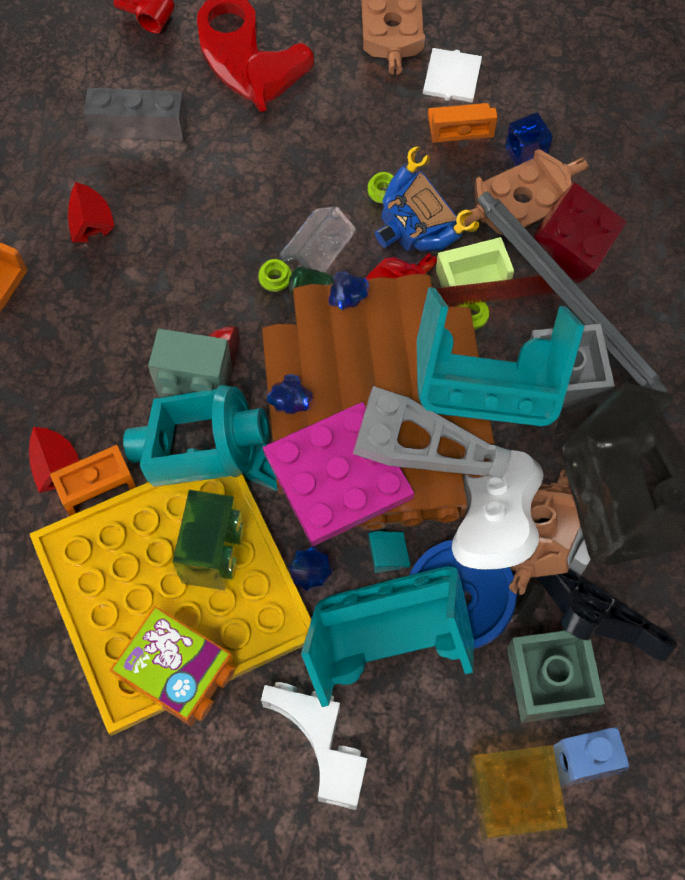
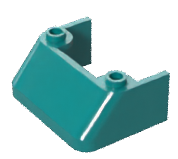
[416,287,585,426]
[301,566,474,707]

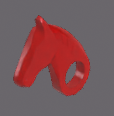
[197,0,314,112]

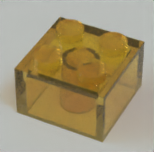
[470,745,568,842]

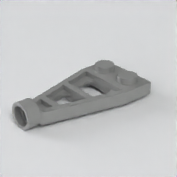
[352,386,511,479]

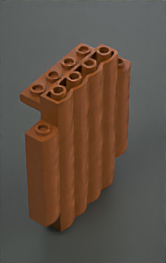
[262,274,494,534]

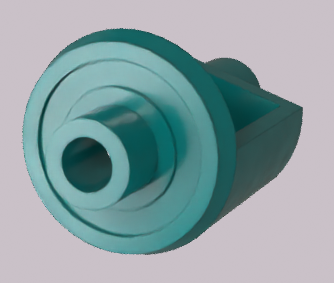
[123,385,270,487]

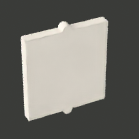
[423,48,482,103]

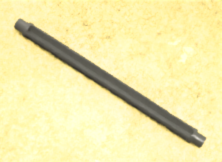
[477,191,668,399]

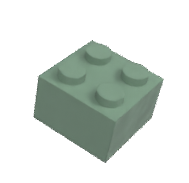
[148,328,233,397]
[507,630,605,723]

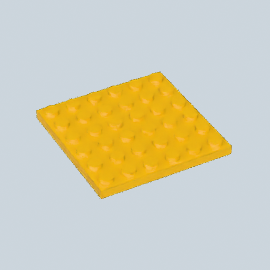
[29,475,311,736]

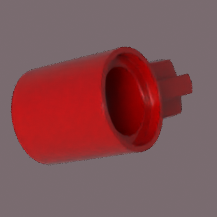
[113,0,175,34]

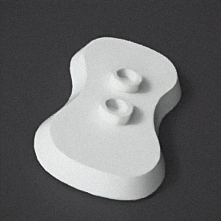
[452,450,544,570]

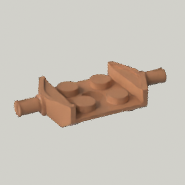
[362,0,425,75]
[465,149,588,235]
[509,470,592,595]

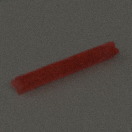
[436,276,556,307]

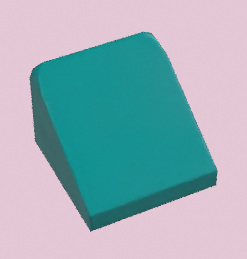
[242,444,278,491]
[368,531,410,574]

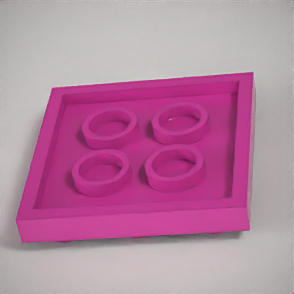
[263,402,414,547]

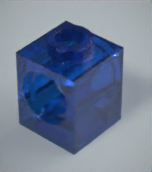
[505,112,553,166]

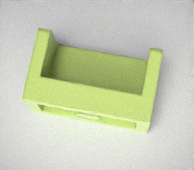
[436,237,514,303]

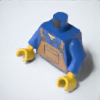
[375,147,479,252]

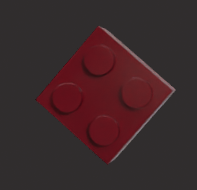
[533,182,627,284]

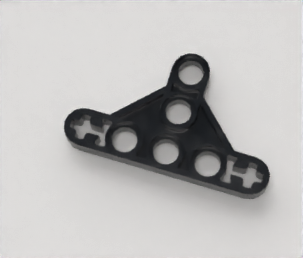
[534,568,677,661]

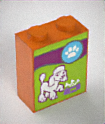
[110,606,235,727]

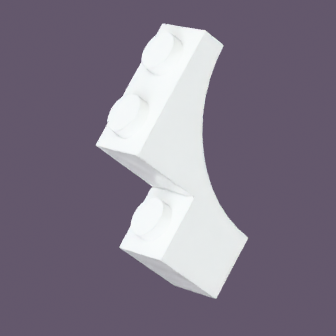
[261,682,367,810]

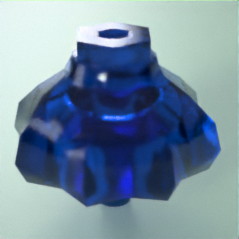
[328,270,369,311]
[267,374,313,414]
[287,546,333,592]

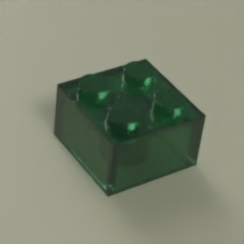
[172,490,244,591]

